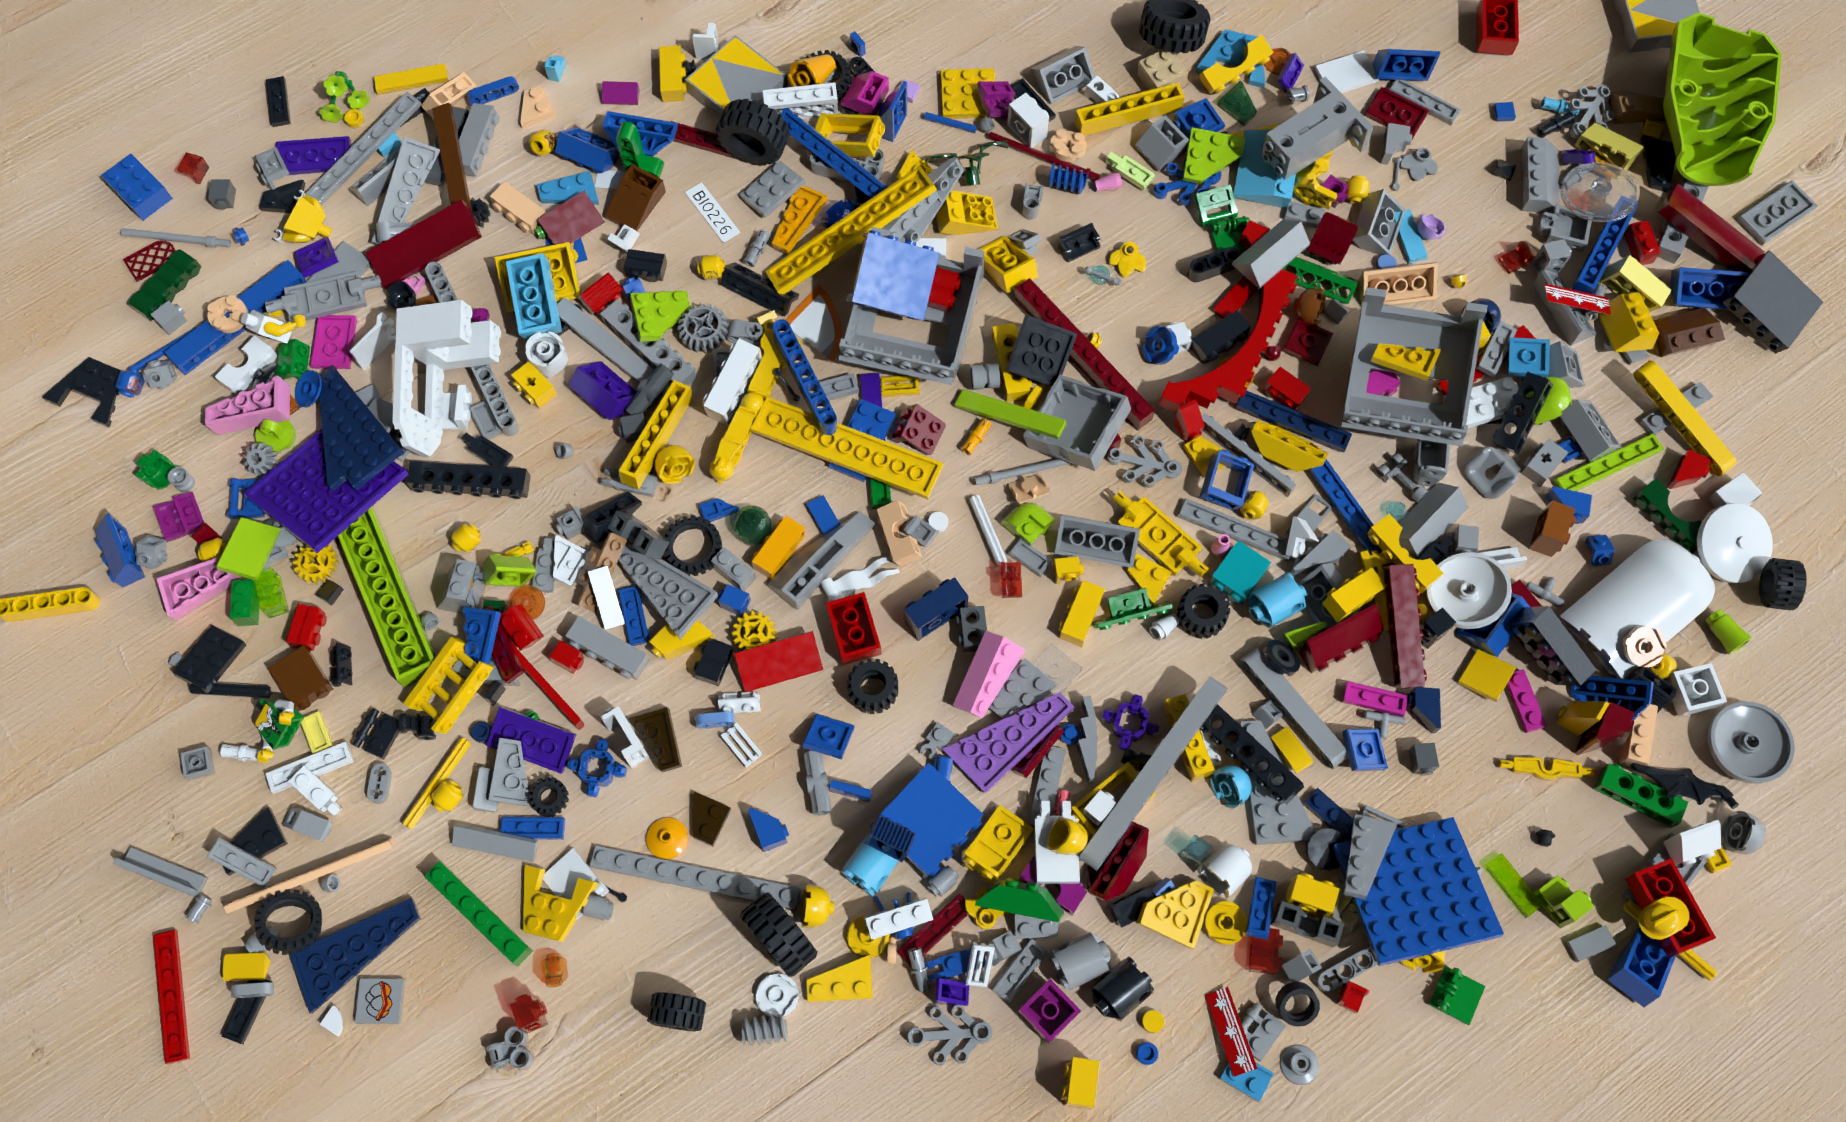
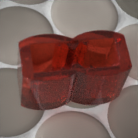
[1249,928,1283,975]

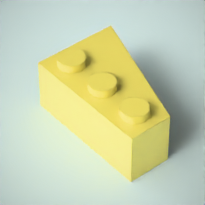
[1575,123,1644,180]
[1598,255,1671,312]

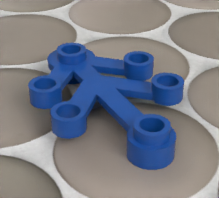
[1153,159,1221,206]

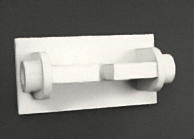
[718,691,761,713]

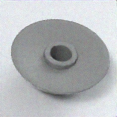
[1280,1044,1319,1085]

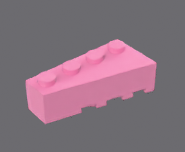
[205,376,290,435]
[157,556,245,620]
[953,631,1026,718]

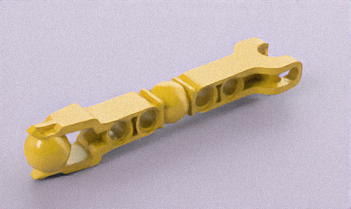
[709,328,802,484]

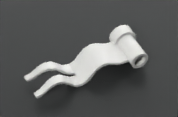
[821,556,900,602]

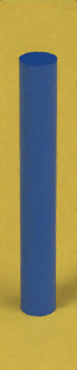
[924,112,977,133]

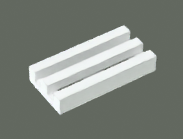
[721,723,762,768]
[965,942,995,987]

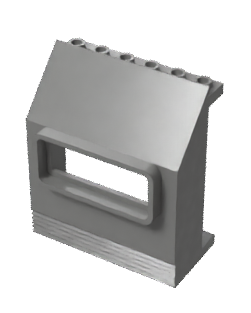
[839,227,984,385]
[1341,287,1488,447]

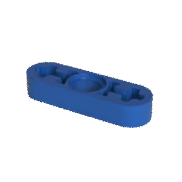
[467,76,519,106]

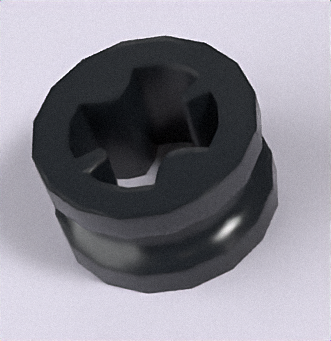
[685,60,696,77]
[1234,423,1251,441]

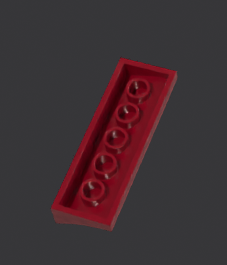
[1658,184,1765,273]
[365,199,482,290]

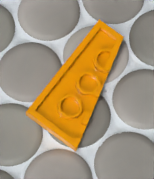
[772,185,828,254]

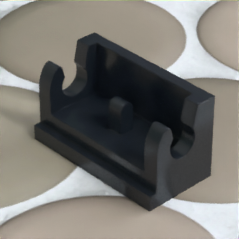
[1058,223,1101,262]
[1107,887,1154,928]

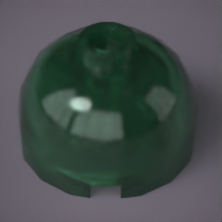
[732,505,772,546]

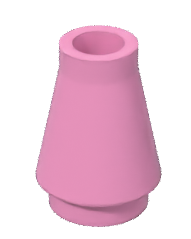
[1095,172,1123,191]
[1211,534,1231,557]

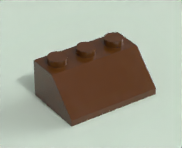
[1653,308,1725,357]

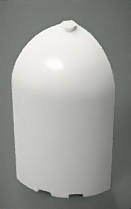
[1560,539,1715,679]

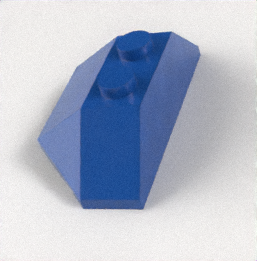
[603,111,678,157]
[1570,676,1654,720]

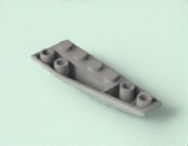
[881,157,964,243]
[767,511,875,610]

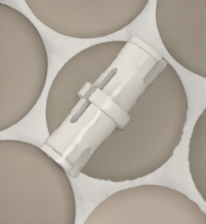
[220,744,261,762]

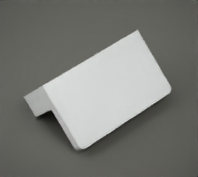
[692,23,719,59]
[1480,547,1527,570]

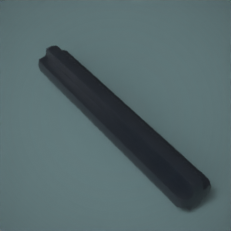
[189,683,272,698]

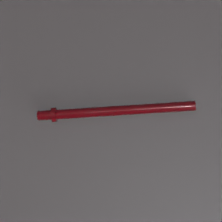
[988,132,1100,180]

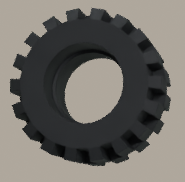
[1759,558,1807,611]
[1177,583,1230,639]
[847,658,898,714]
[647,992,706,1032]

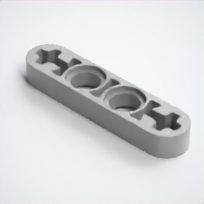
[1316,946,1377,992]

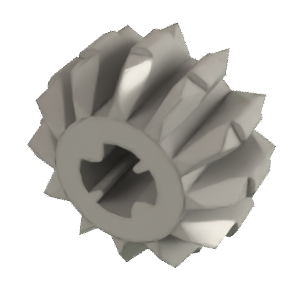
[242,443,278,476]

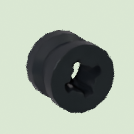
[399,712,420,734]

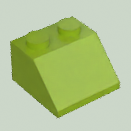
[483,554,536,587]

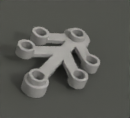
[1568,85,1615,139]
[1107,435,1182,488]
[908,1005,993,1065]

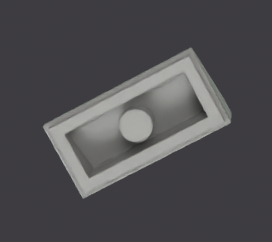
[473,767,498,812]

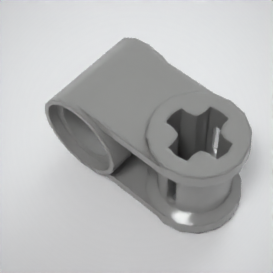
[1022,183,1044,220]
[727,319,764,346]

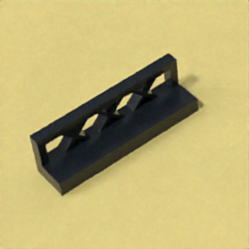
[721,262,800,316]

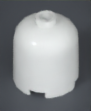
[1197,844,1252,899]

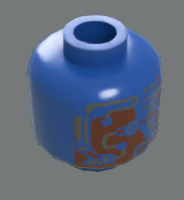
[115,368,145,398]

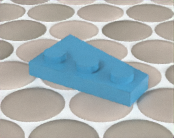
[537,171,600,205]

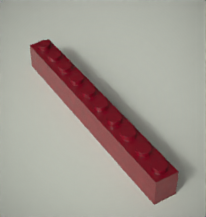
[1014,278,1155,431]

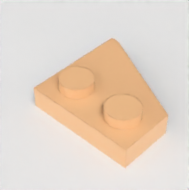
[520,85,555,128]

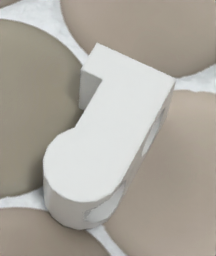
[1084,76,1119,104]

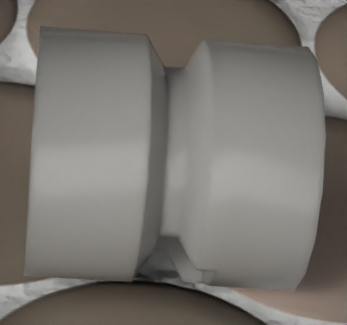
[971,363,1000,390]

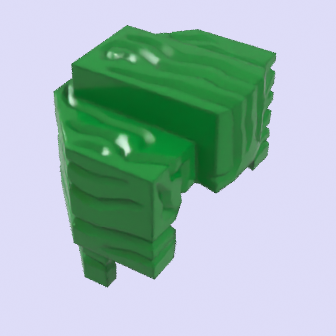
[135,449,176,490]

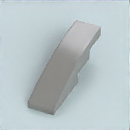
[1077,695,1098,784]

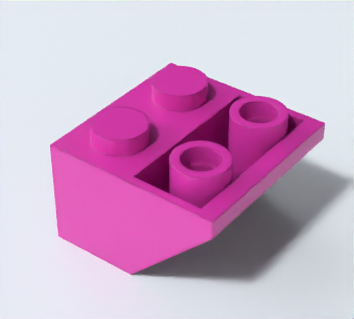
[841,71,889,116]

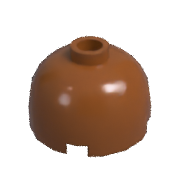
[1293,288,1326,326]

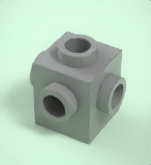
[143,359,177,389]
[135,535,168,569]

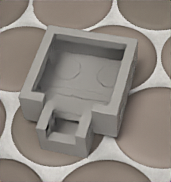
[1537,205,1593,252]

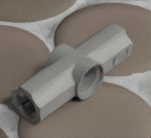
[804,751,831,816]

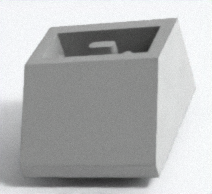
[1135,115,1189,171]

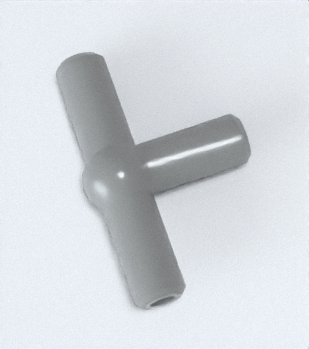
[1526,577,1565,607]
[1364,711,1406,739]

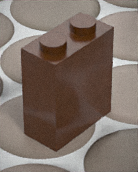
[268,645,334,711]

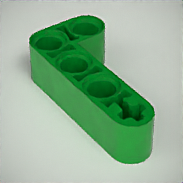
[616,122,664,178]

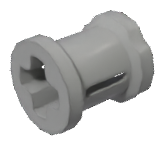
[1287,85,1310,105]

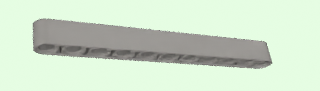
[425,262,519,436]
[1079,676,1228,871]

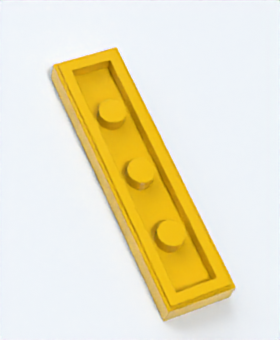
[374,63,449,94]

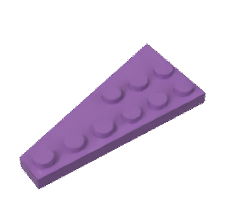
[943,692,1074,794]

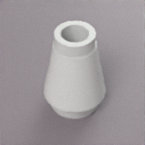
[1149,613,1180,640]

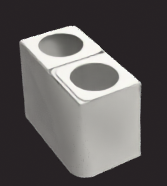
[1708,473,1763,508]

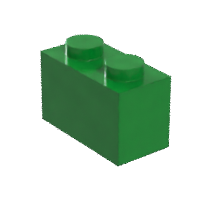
[230,579,261,626]

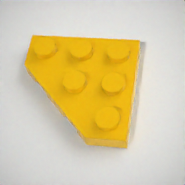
[1137,880,1214,949]

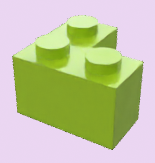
[1532,875,1595,928]

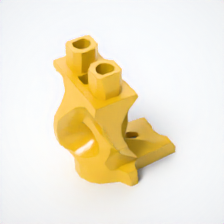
[1293,149,1337,210]

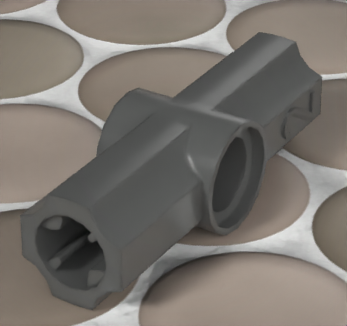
[625,363,674,415]

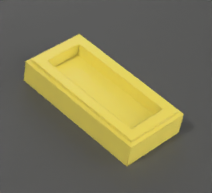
[301,711,334,754]

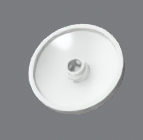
[1697,503,1772,583]
[1427,552,1512,629]

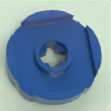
[1142,326,1179,365]

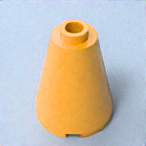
[788,54,836,87]

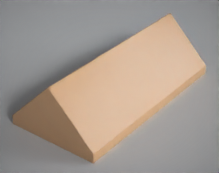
[1357,262,1438,305]

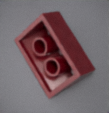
[1574,701,1634,755]

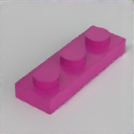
[1506,669,1547,734]
[1342,681,1408,717]

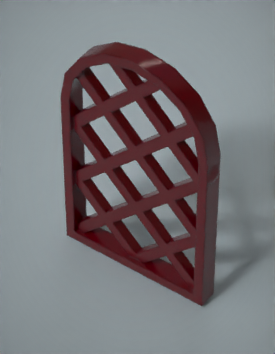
[123,240,176,282]

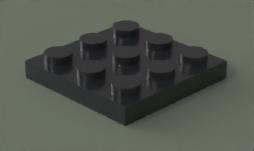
[1005,315,1077,386]

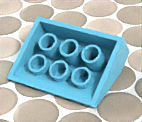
[1233,129,1296,208]

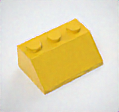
[1598,292,1659,353]

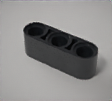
[1187,247,1241,282]

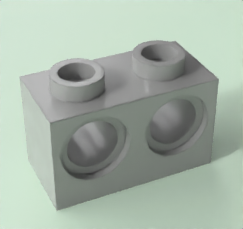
[1531,239,1571,276]

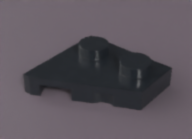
[260,180,305,213]

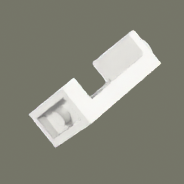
[601,706,649,768]

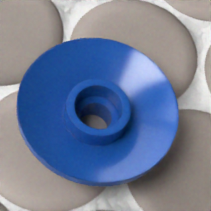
[295,370,322,408]

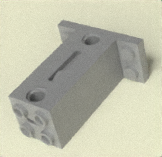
[1262,77,1373,180]

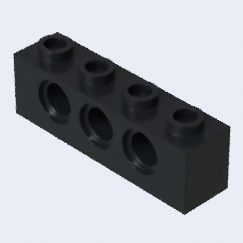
[1492,372,1553,455]

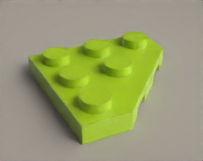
[1182,127,1245,184]
[630,291,690,342]

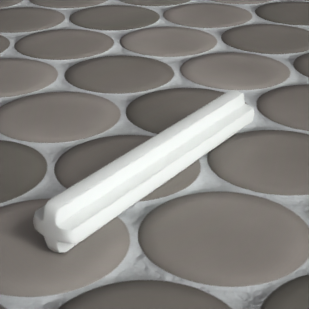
[970,495,1007,566]

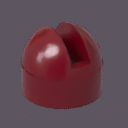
[1265,346,1281,361]

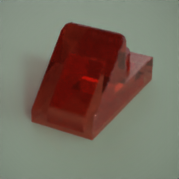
[1498,241,1537,274]

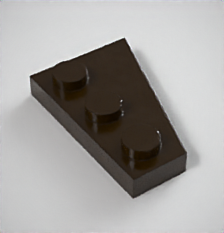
[629,707,682,772]

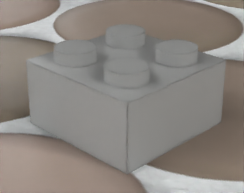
[180,746,215,781]

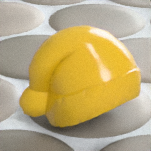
[1047,816,1088,855]

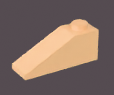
[421,72,476,120]

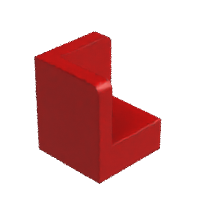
[1336,981,1369,1013]

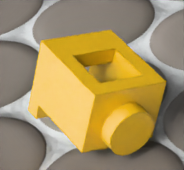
[1053,556,1084,584]

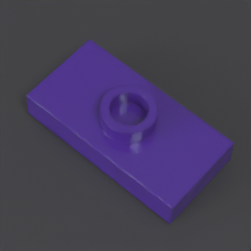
[1277,53,1304,93]

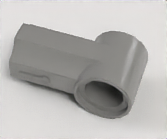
[376,221,414,243]

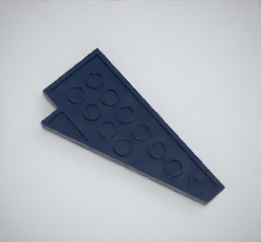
[319,365,404,491]

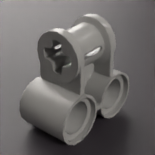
[486,1026,534,1070]

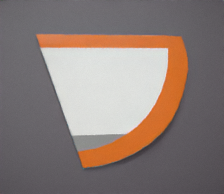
[785,285,842,362]

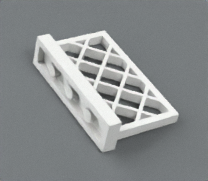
[763,83,838,119]

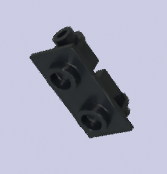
[330,642,353,687]

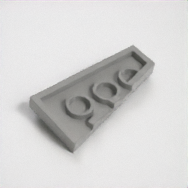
[1343,814,1398,899]

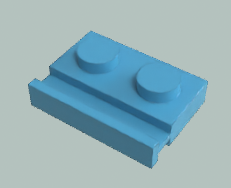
[1219,1062,1274,1102]

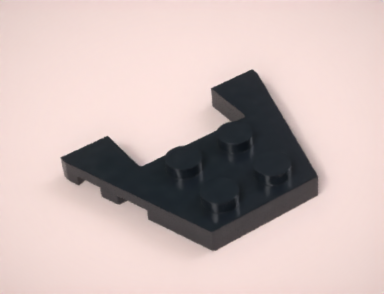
[42,357,122,428]

